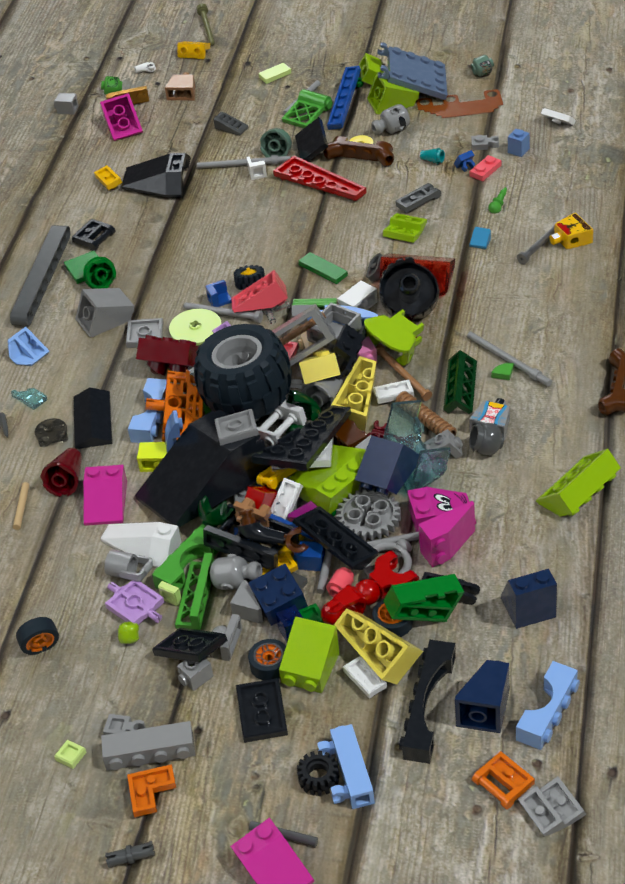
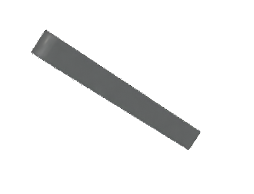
[10,225,70,326]

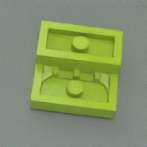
[383,213,427,243]

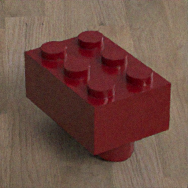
[136,335,199,376]

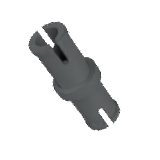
[105,841,155,868]

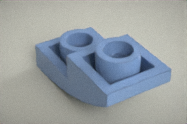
[165,410,183,453]

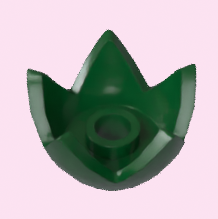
[198,496,234,528]

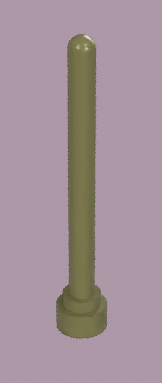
[196,3,215,46]

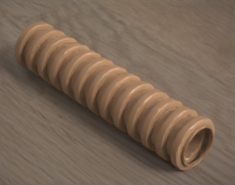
[395,391,457,436]

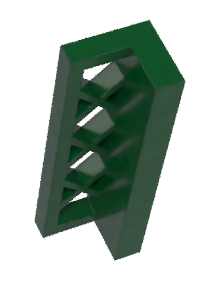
[443,350,477,414]

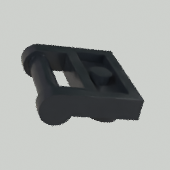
[72,219,116,251]

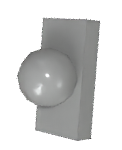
[212,614,242,661]

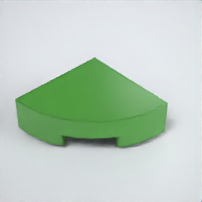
[491,363,514,380]

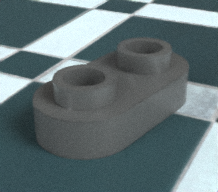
[366,253,386,282]

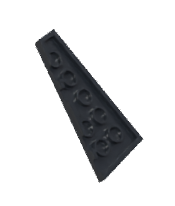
[251,405,351,471]

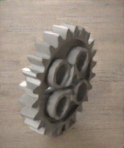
[336,488,401,541]

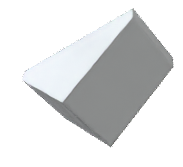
[230,580,263,623]

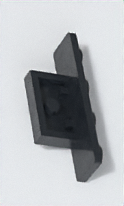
[332,324,367,380]

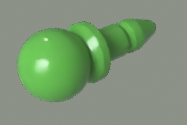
[488,187,507,214]

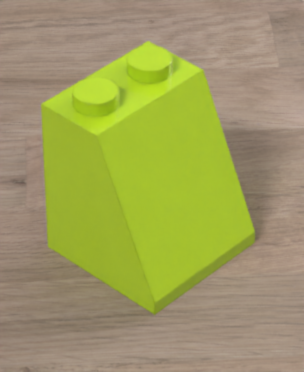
[367,72,419,114]
[279,617,340,693]

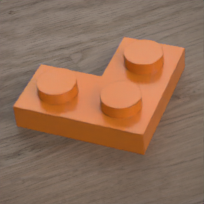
[127,764,176,817]

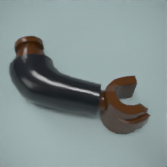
[238,508,309,553]

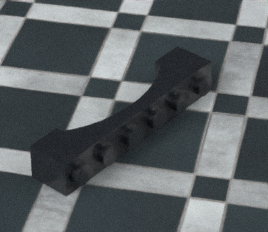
[399,639,456,764]

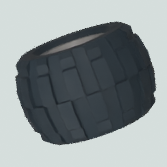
[194,324,292,419]

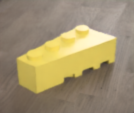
[331,356,377,431]
[334,608,423,685]

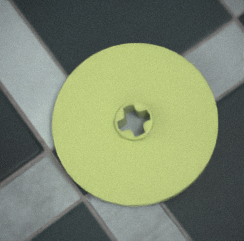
[169,309,222,346]

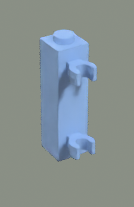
[317,724,375,809]

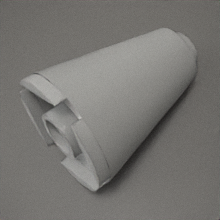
[301,376,346,412]

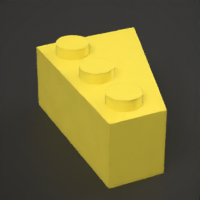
[299,350,341,384]

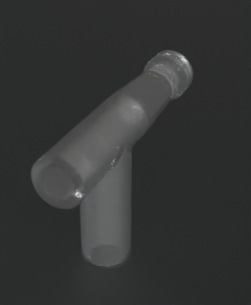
[255,301,291,324]

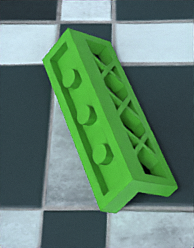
[175,553,214,630]

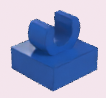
[454,150,475,172]

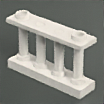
[255,402,307,446]

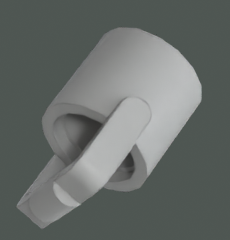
[105,550,153,581]

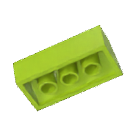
[536,449,621,517]

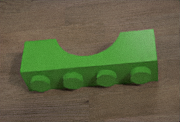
[152,524,219,591]

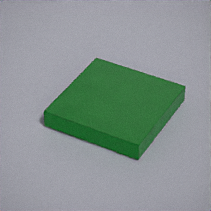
[64,251,99,284]

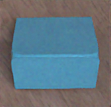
[470,227,491,249]

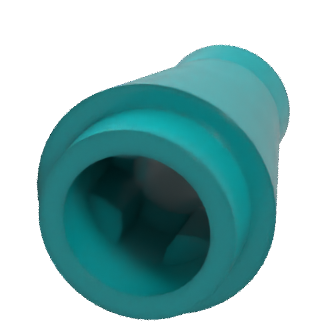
[420,148,445,164]

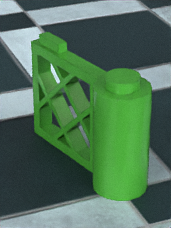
[282,89,333,128]

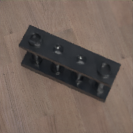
[203,504,299,571]

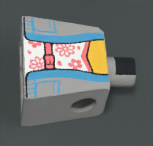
[469,398,510,441]

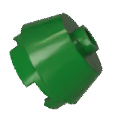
[83,257,116,289]

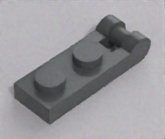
[395,183,441,213]

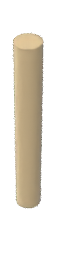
[13,482,30,530]

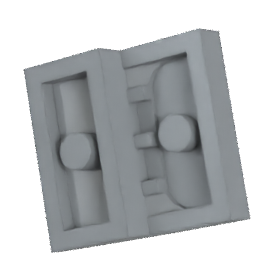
[518,776,586,836]

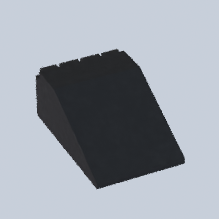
[135,409,270,527]

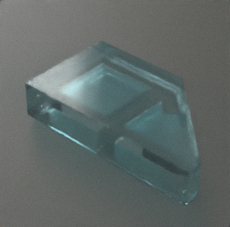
[11,388,47,410]

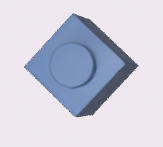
[508,129,530,157]

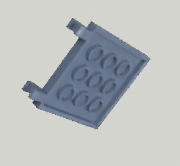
[377,42,448,100]

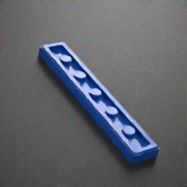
[327,66,361,130]

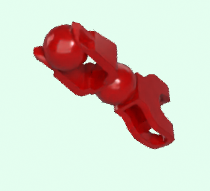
[321,551,419,625]

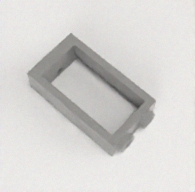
[272,304,336,366]

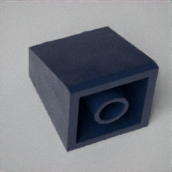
[355,435,423,496]
[501,569,557,629]
[455,660,510,734]

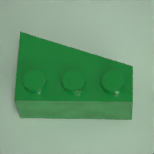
[383,574,464,622]

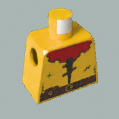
[549,212,593,249]

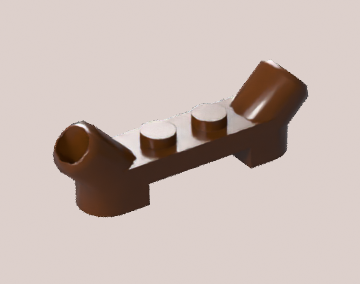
[323,136,394,167]
[598,348,625,416]

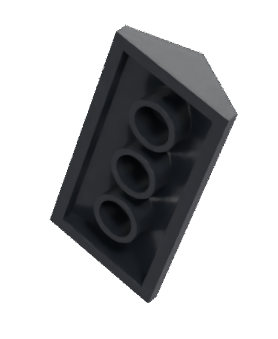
[73,387,113,449]
[292,506,379,570]

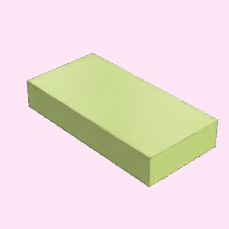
[258,63,291,84]

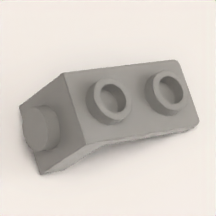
[416,429,463,462]

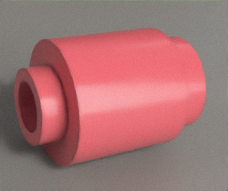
[326,567,354,597]

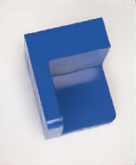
[205,280,232,307]

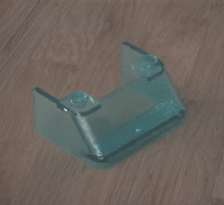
[383,400,451,492]

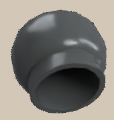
[469,423,504,455]

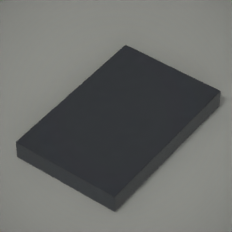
[295,117,328,162]
[152,628,228,663]
[236,678,288,743]

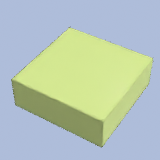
[158,581,181,606]
[54,740,87,769]

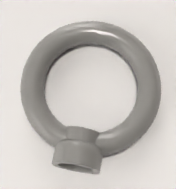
[364,538,412,577]

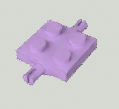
[105,580,164,625]

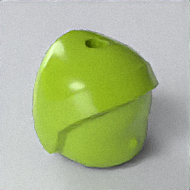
[118,622,139,644]

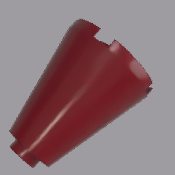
[40,448,82,497]

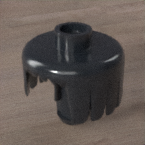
[379,257,440,322]

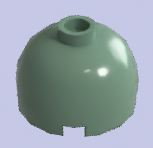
[260,128,292,157]

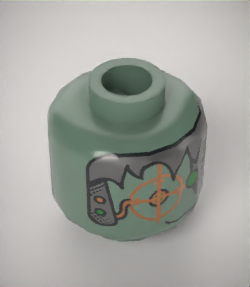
[471,55,494,77]

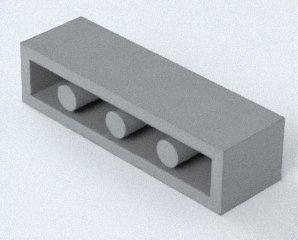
[101,721,196,771]

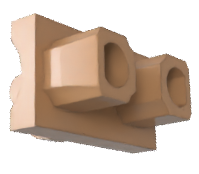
[233,497,272,527]

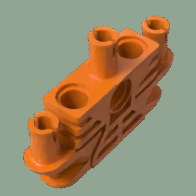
[145,369,203,442]

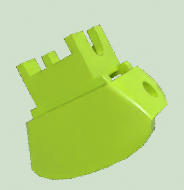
[364,309,424,366]

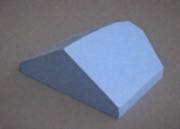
[8,327,50,366]

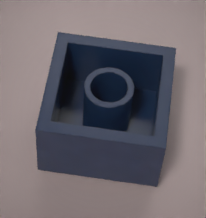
[248,564,308,626]

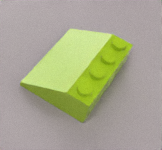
[289,445,366,514]

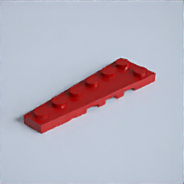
[273,155,367,201]

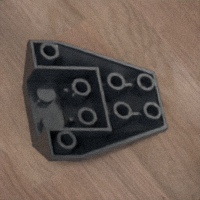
[121,153,191,198]

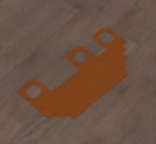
[416,89,503,118]

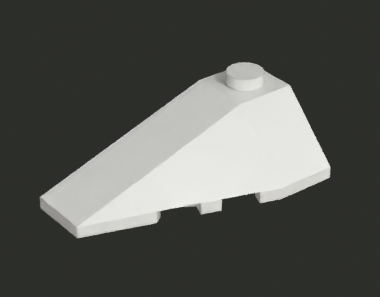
[101,522,182,569]

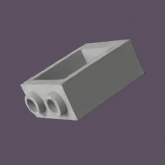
[307,303,362,351]

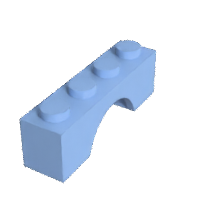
[128,378,166,443]
[516,661,580,750]

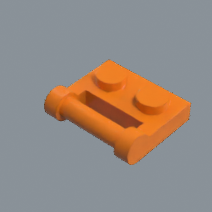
[472,751,535,809]

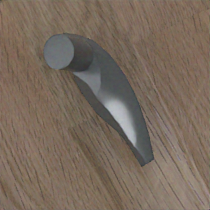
[0,412,8,438]

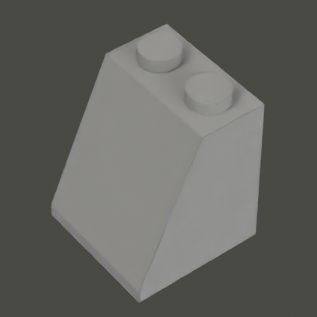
[75,288,134,337]

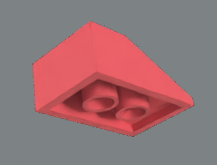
[231,270,288,313]

